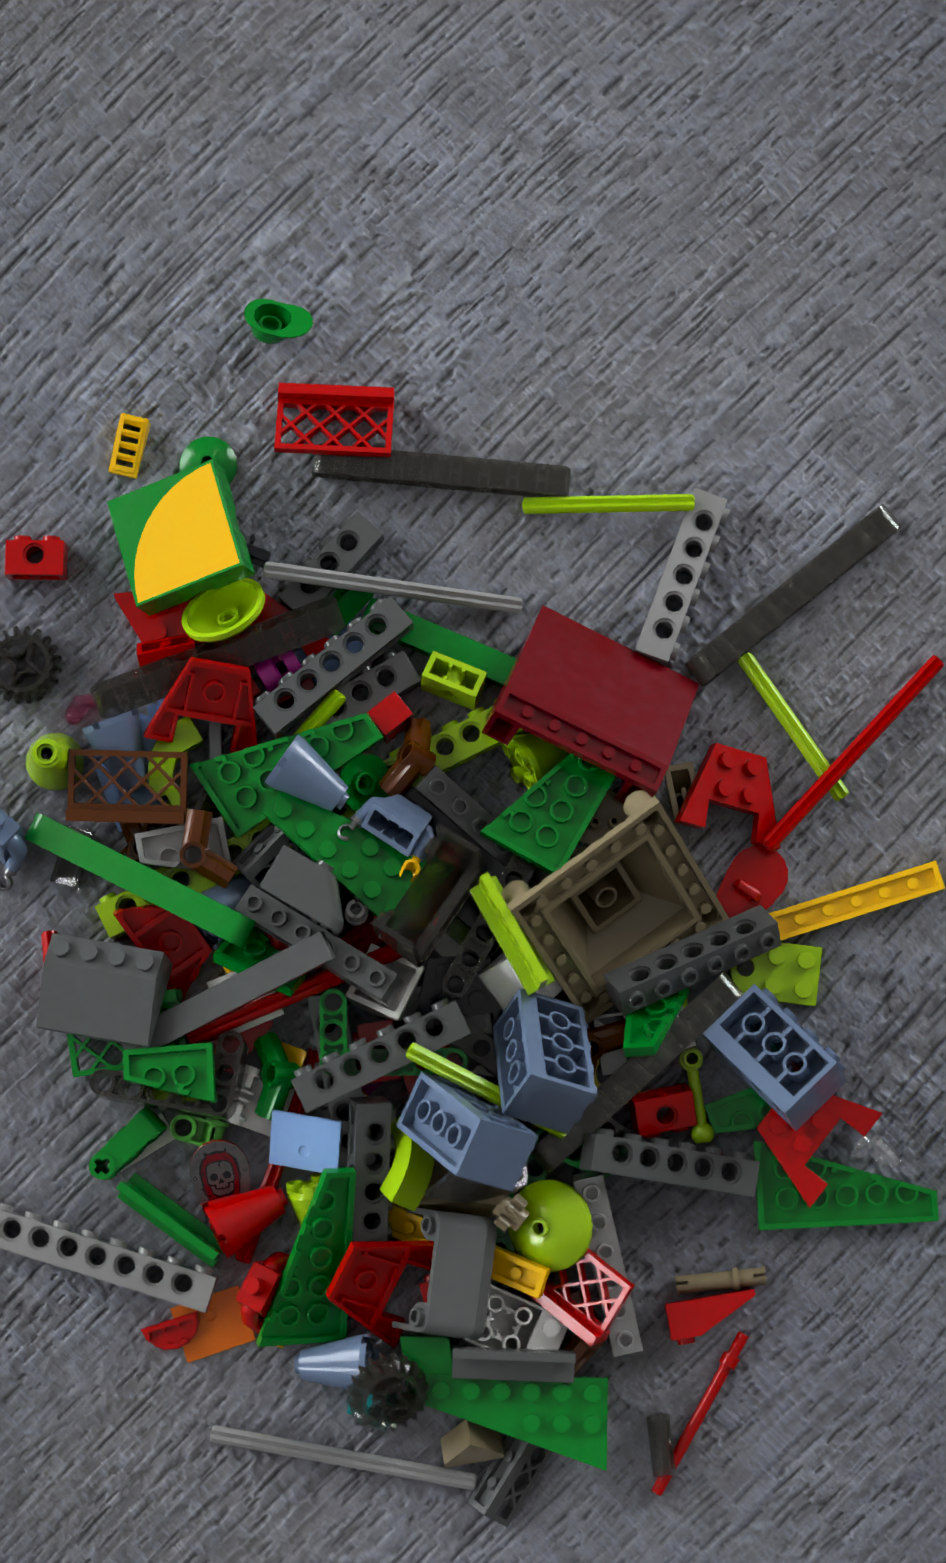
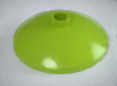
[182,578,265,642]
[508,1180,593,1272]

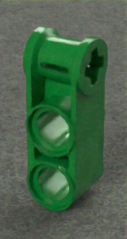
[89,1106,168,1180]

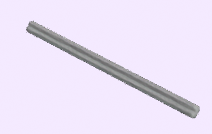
[263,561,523,614]
[210,1425,477,1490]

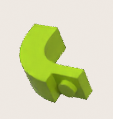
[148,717,203,809]
[379,1115,435,1212]

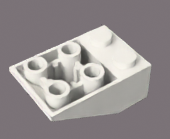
[464,1284,567,1350]

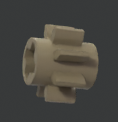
[492,1194,530,1232]

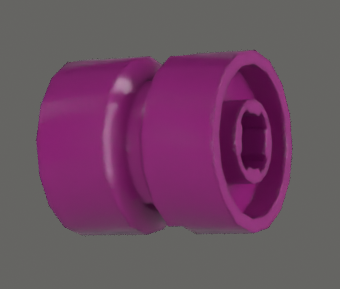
[252,643,302,693]

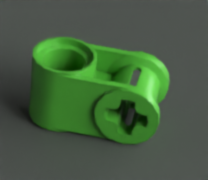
[170,1113,230,1147]

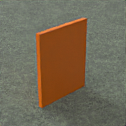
[170,1285,256,1363]

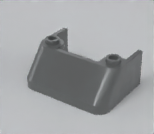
[259,845,344,938]
[392,1208,497,1340]

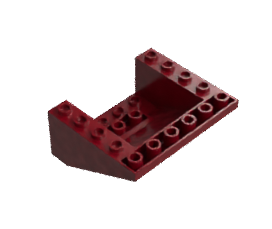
[481,605,699,803]

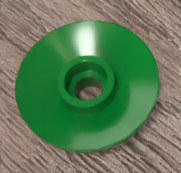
[179,437,237,485]
[340,754,389,812]

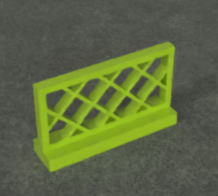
[469,872,555,996]

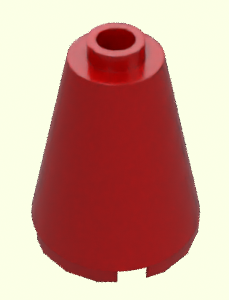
[201,1185,288,1259]

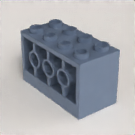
[703,984,847,1131]
[493,988,597,1134]
[396,1071,538,1192]

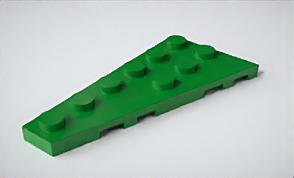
[425,1374,608,1471]

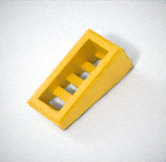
[108,413,151,479]

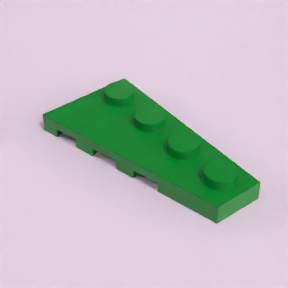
[704,1088,771,1134]

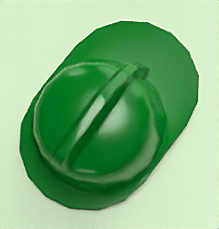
[244,298,313,344]

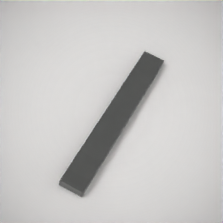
[121,931,336,1050]

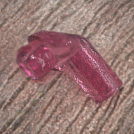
[65,692,103,725]

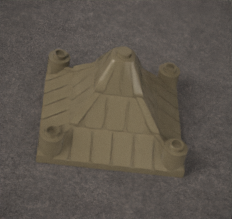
[501,790,729,1024]

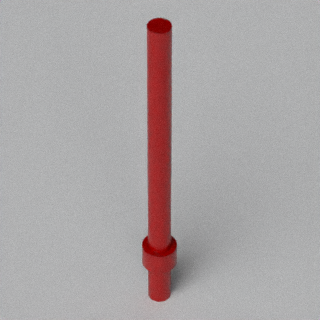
[651,1331,749,1496]

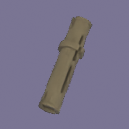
[675,1266,767,1295]

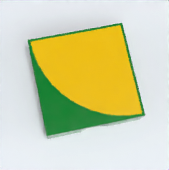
[107,459,255,616]

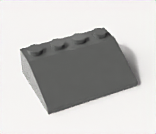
[36,933,173,1048]

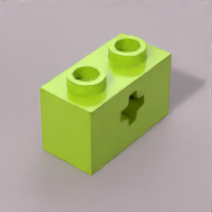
[421,651,487,710]

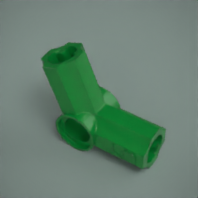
[254,1032,300,1121]

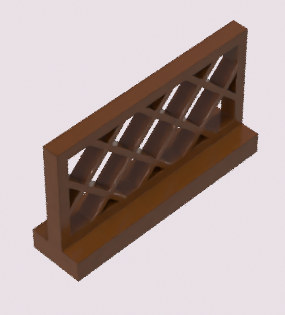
[65,749,188,824]

